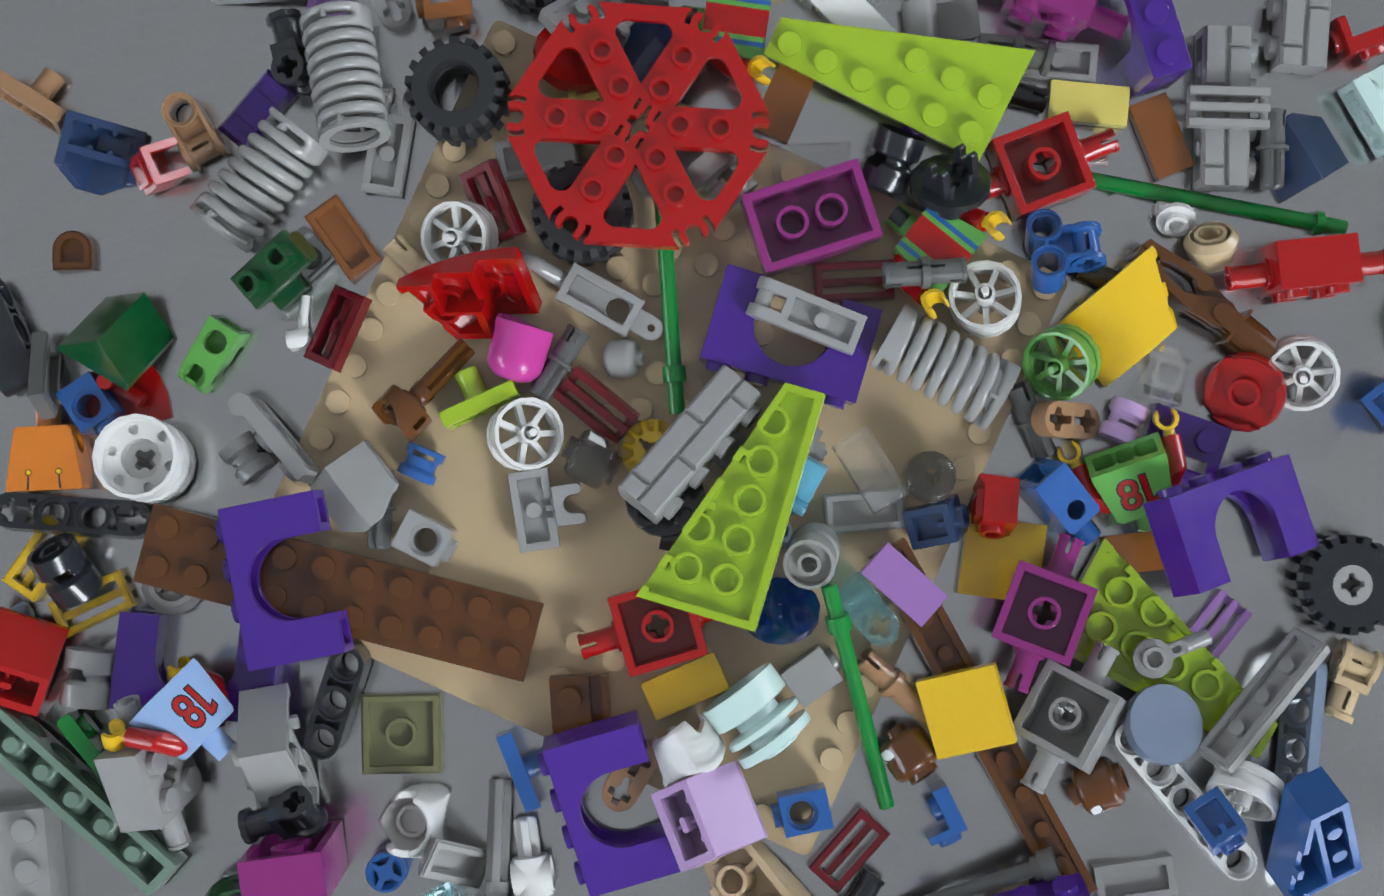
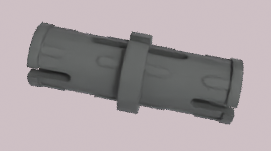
[882,256,968,289]

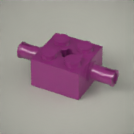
[999,0,1129,42]
[991,533,1098,694]

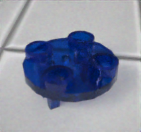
[747,577,820,645]

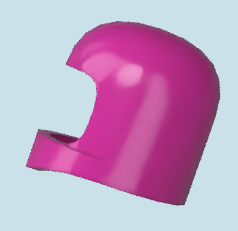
[487,313,553,383]

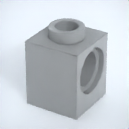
[391,509,458,567]
[779,644,843,708]

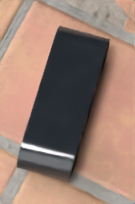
[0,278,31,398]
[303,642,372,760]

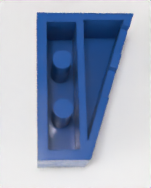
[1265,766,1363,896]

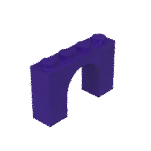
[1120,0,1193,99]
[699,264,883,410]
[1143,451,1320,597]
[215,490,354,672]
[108,609,284,727]
[537,710,681,896]

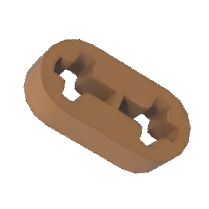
[1031,401,1100,439]
[602,739,658,812]

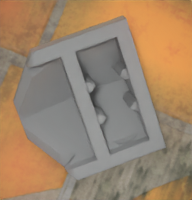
[310,440,399,532]

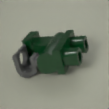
[230,226,335,311]

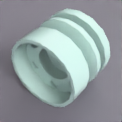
[703,662,812,769]

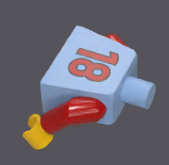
[100,656,235,761]

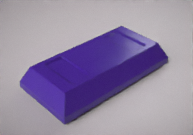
[217,69,299,148]

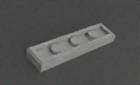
[1197,626,1331,776]

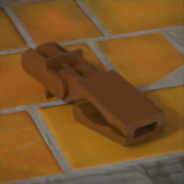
[1128,239,1277,358]

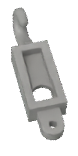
[521,250,663,341]

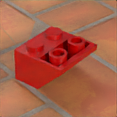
[0,606,70,717]

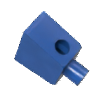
[1016,458,1101,546]

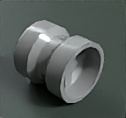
[218,431,275,486]

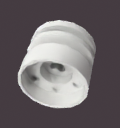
[92,413,196,504]

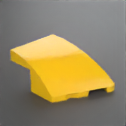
[1056,245,1178,387]

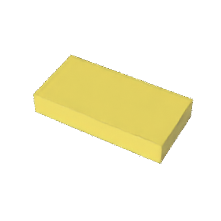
[1046,79,1130,129]

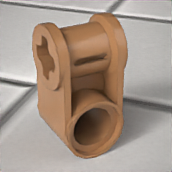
[161,92,230,173]

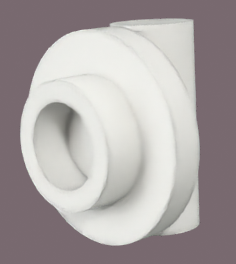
[1154,201,1198,237]

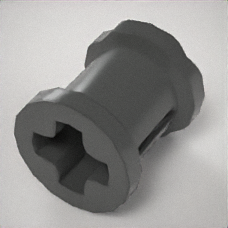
[1011,31,1056,77]

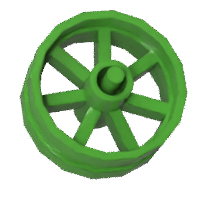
[1022,324,1101,401]

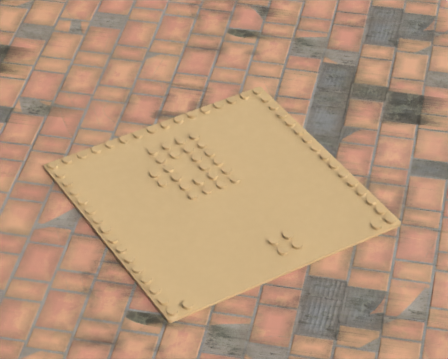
[274,21,1067,855]

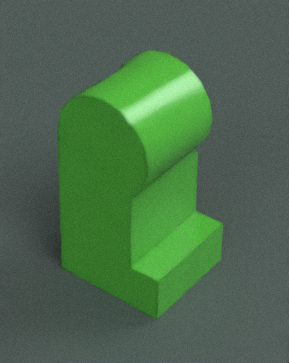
[178,315,251,395]

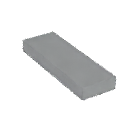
[978,33,1099,84]

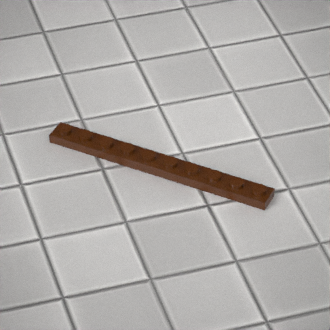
[868,537,1098,894]

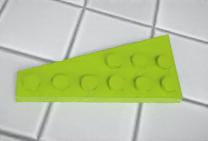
[763,17,1036,161]
[636,383,826,632]
[1073,537,1278,759]

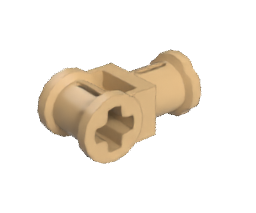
[1324,638,1384,724]

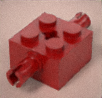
[985,111,1119,222]
[1224,232,1384,304]
[577,587,715,677]

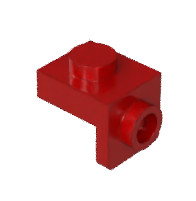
[1328,15,1384,63]

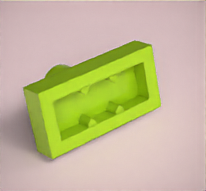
[438,366,523,430]

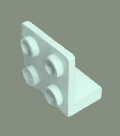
[1337,64,1384,159]

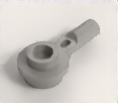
[1132,629,1212,679]

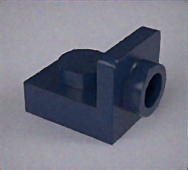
[902,493,970,550]

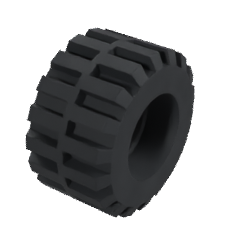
[404,36,513,147]
[531,158,634,266]

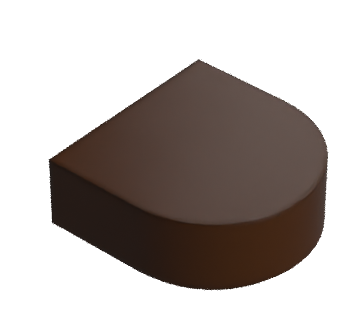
[52,230,97,272]

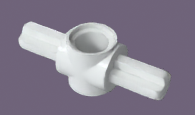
[510,816,556,896]

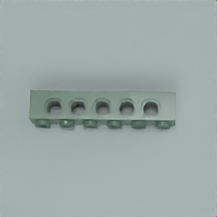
[0,706,188,896]

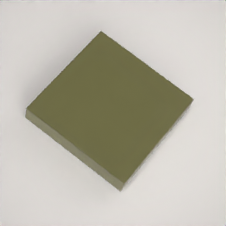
[361,692,444,775]

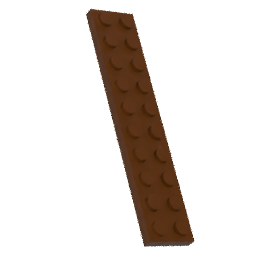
[133,503,544,682]

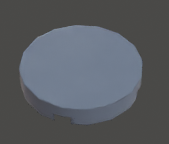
[1124,684,1203,766]

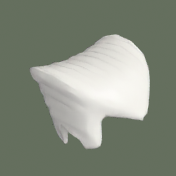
[652,713,725,788]
[378,783,450,858]

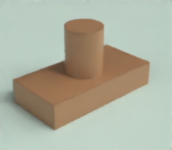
[0,67,66,136]

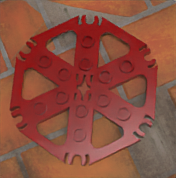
[506,1,770,250]

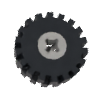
[1290,534,1384,636]

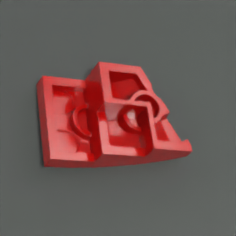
[396,247,542,340]

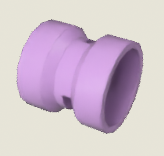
[1098,396,1151,444]

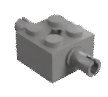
[1013,640,1128,795]
[93,695,204,851]

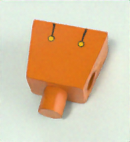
[6,402,95,492]

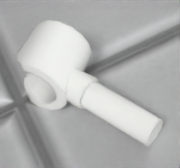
[285,295,312,352]

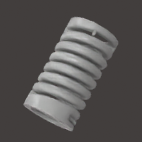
[299,1,391,153]
[189,106,329,253]
[870,303,1021,430]

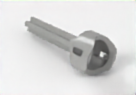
[485,779,513,896]

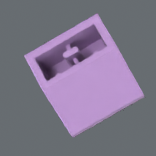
[651,761,768,872]

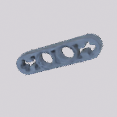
[1274,660,1328,804]

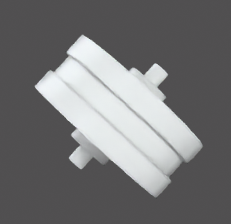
[421,201,499,264]
[948,260,1022,338]
[1268,335,1341,411]
[486,397,564,471]
[1206,760,1285,822]

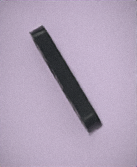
[0,492,151,540]

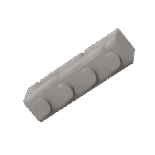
[1264,0,1331,76]
[1193,25,1258,192]
[618,365,762,524]

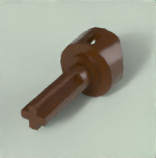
[371,338,475,443]

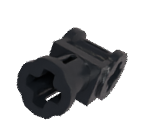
[265,8,312,94]
[237,786,328,845]

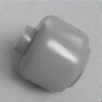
[602,338,645,378]

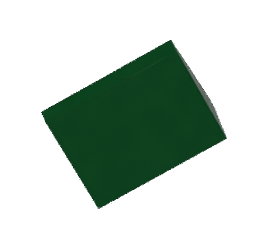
[58,292,174,391]

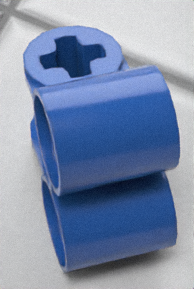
[1024,208,1107,294]

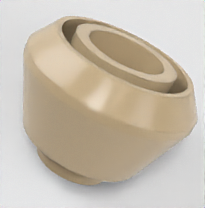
[1183,222,1240,273]

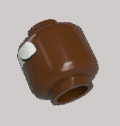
[880,723,938,786]
[1067,756,1131,815]

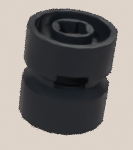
[861,123,927,195]
[26,532,104,609]

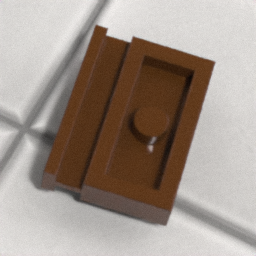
[549,673,612,734]

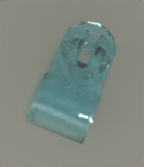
[838,571,900,647]

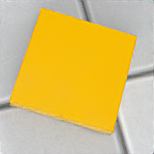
[956,514,1047,600]
[915,661,1018,760]

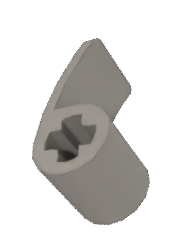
[901,0,981,40]

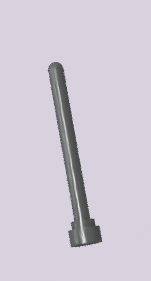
[923,846,1062,896]

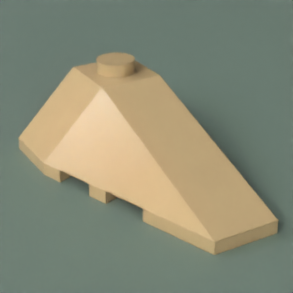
[703,841,811,896]

